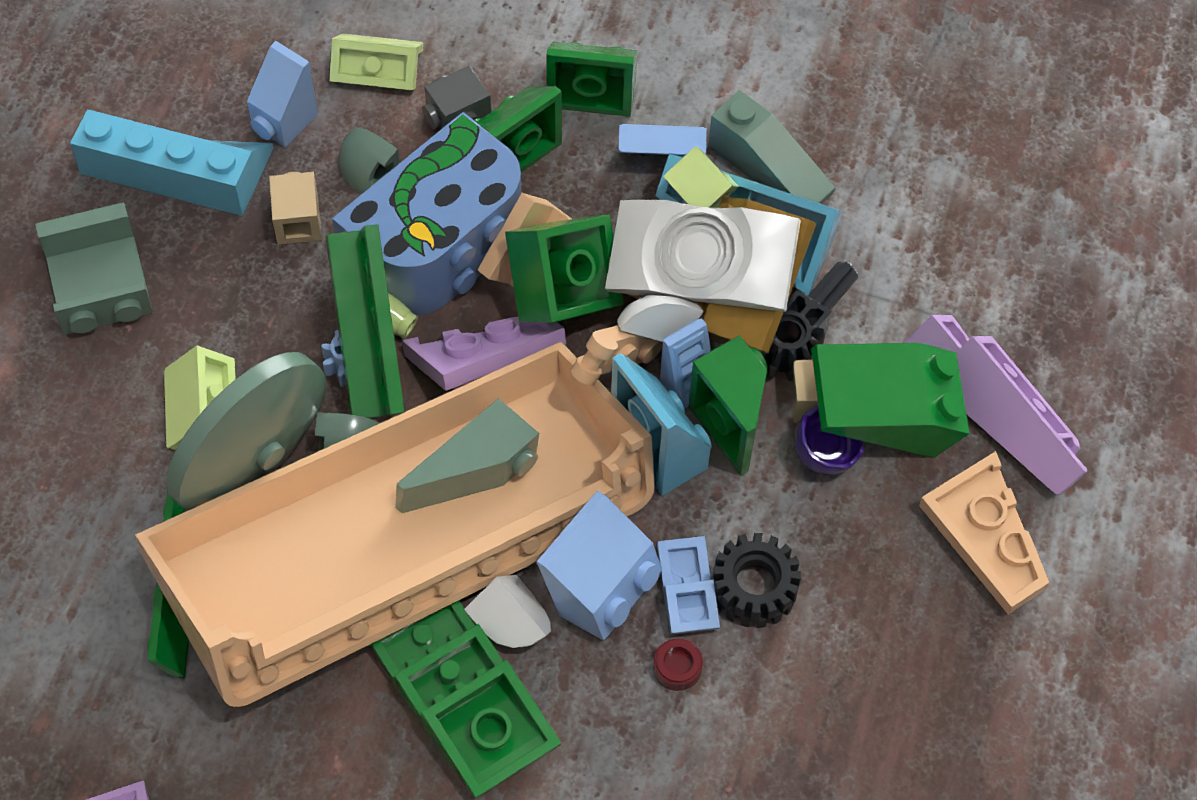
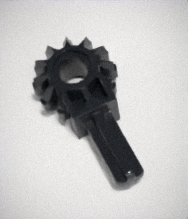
[760,261,858,381]

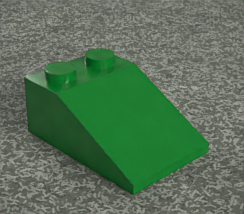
[811,343,970,458]

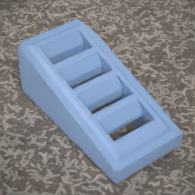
[660,318,711,409]

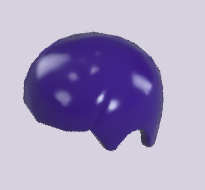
[794,405,864,475]

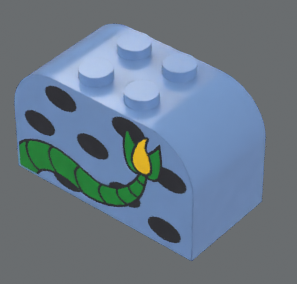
[332,112,521,315]

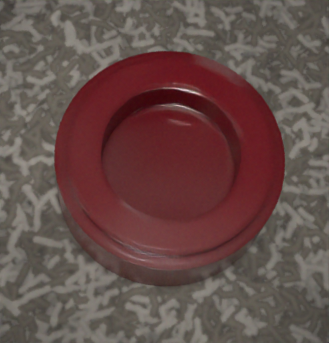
[653,638,703,691]

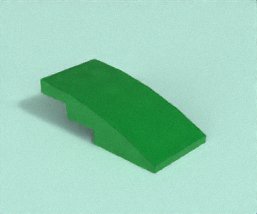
[369,600,561,800]

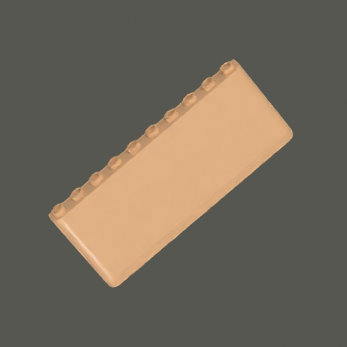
[135,341,654,707]

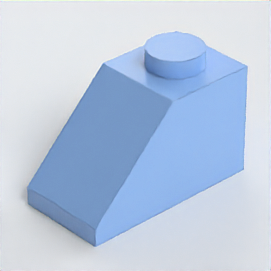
[247,41,318,148]

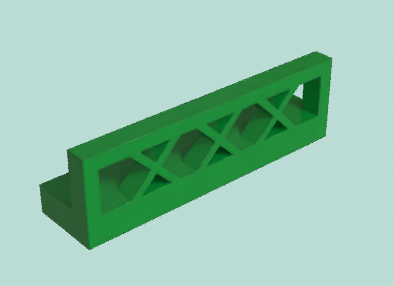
[325,224,405,418]

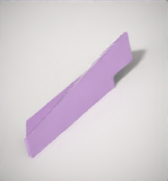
[904,315,1087,494]

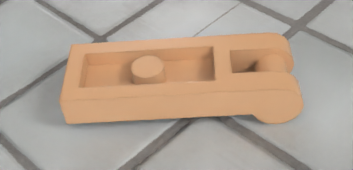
[570,325,663,385]

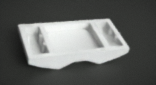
[605,200,801,312]

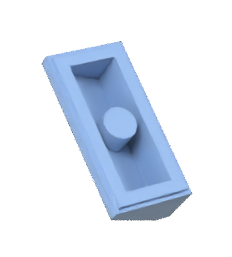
[618,124,707,156]

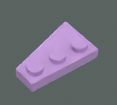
[402,316,566,391]

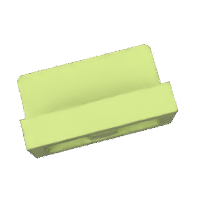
[329,34,423,90]
[164,345,236,450]

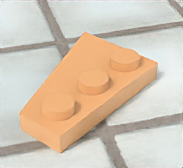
[919,451,1049,615]

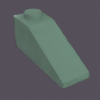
[708,90,835,204]
[395,398,540,513]

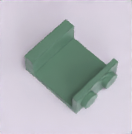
[35,202,153,335]

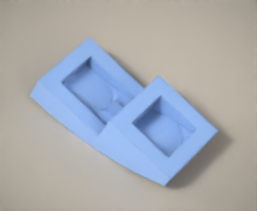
[656,536,720,635]

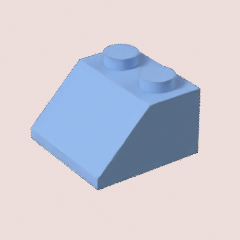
[537,491,662,641]

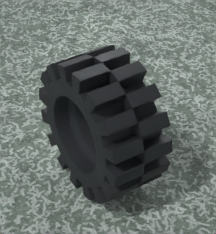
[712,533,801,628]

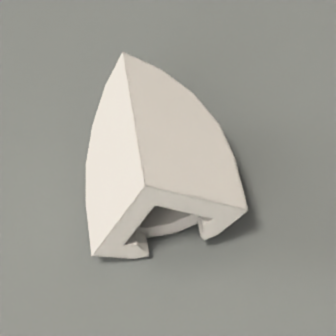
[617,295,703,342]
[464,575,551,648]

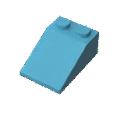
[611,353,712,496]

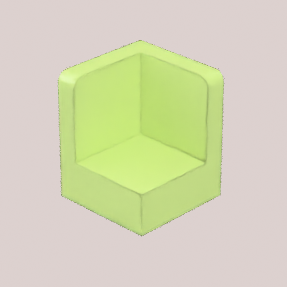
[663,147,739,208]

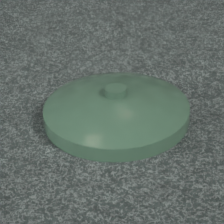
[166,352,326,511]

